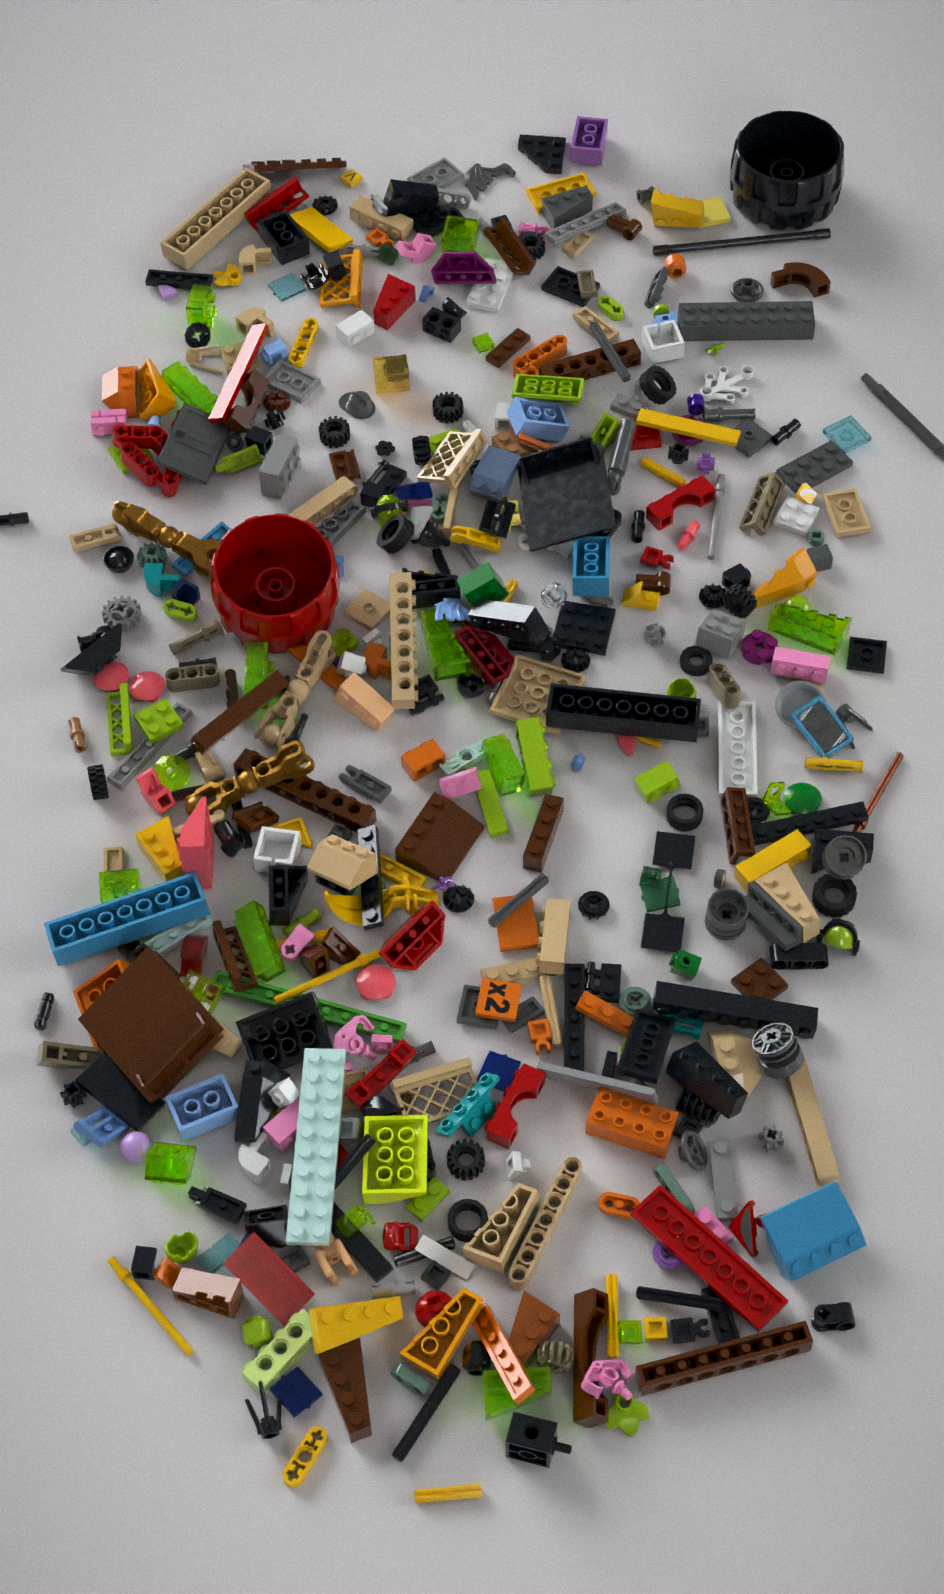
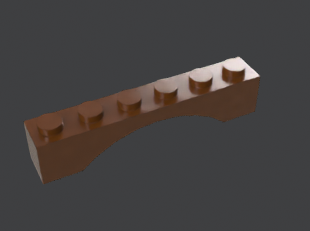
[573,1288,608,1428]

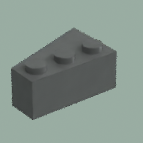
[542,185,593,229]

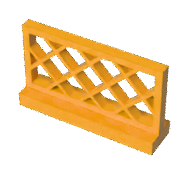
[320,248,364,308]

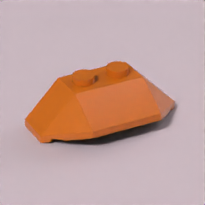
[102,366,138,418]

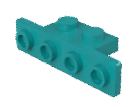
[435,1072,500,1138]

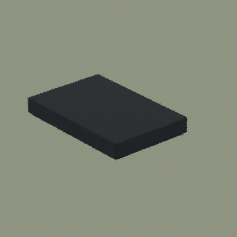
[541,266,600,307]

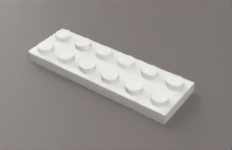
[718,700,758,798]

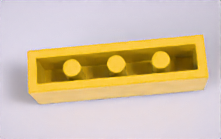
[734,829,812,893]

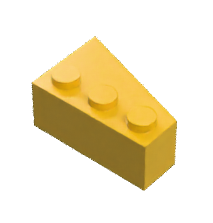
[651,189,705,228]
[135,815,184,882]

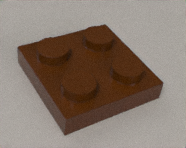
[731,957,788,1000]

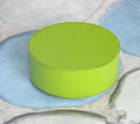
[652,304,670,318]

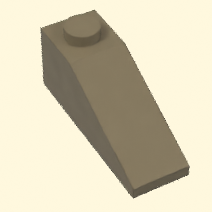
[37,1041,104,1069]

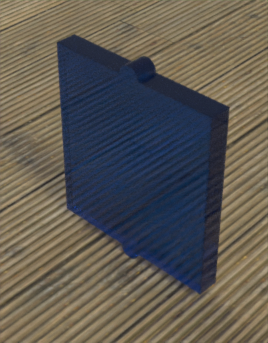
[476,1051,521,1092]
[269,1366,323,1418]

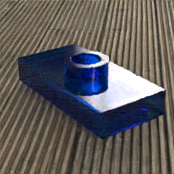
[395,482,433,503]

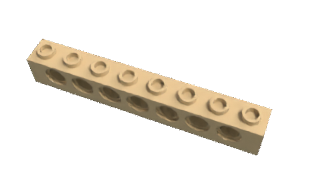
[389,572,418,709]

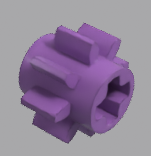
[696,453,715,474]

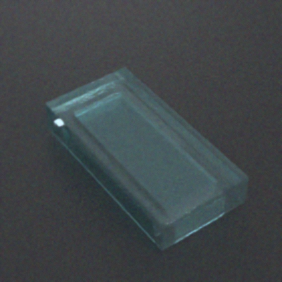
[195,1233,239,1273]

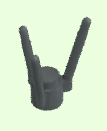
[836,703,873,749]

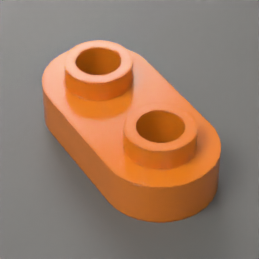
[598,1192,640,1220]

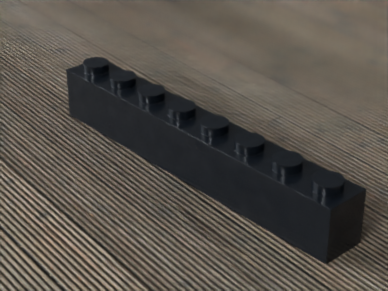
[651,981,818,1039]

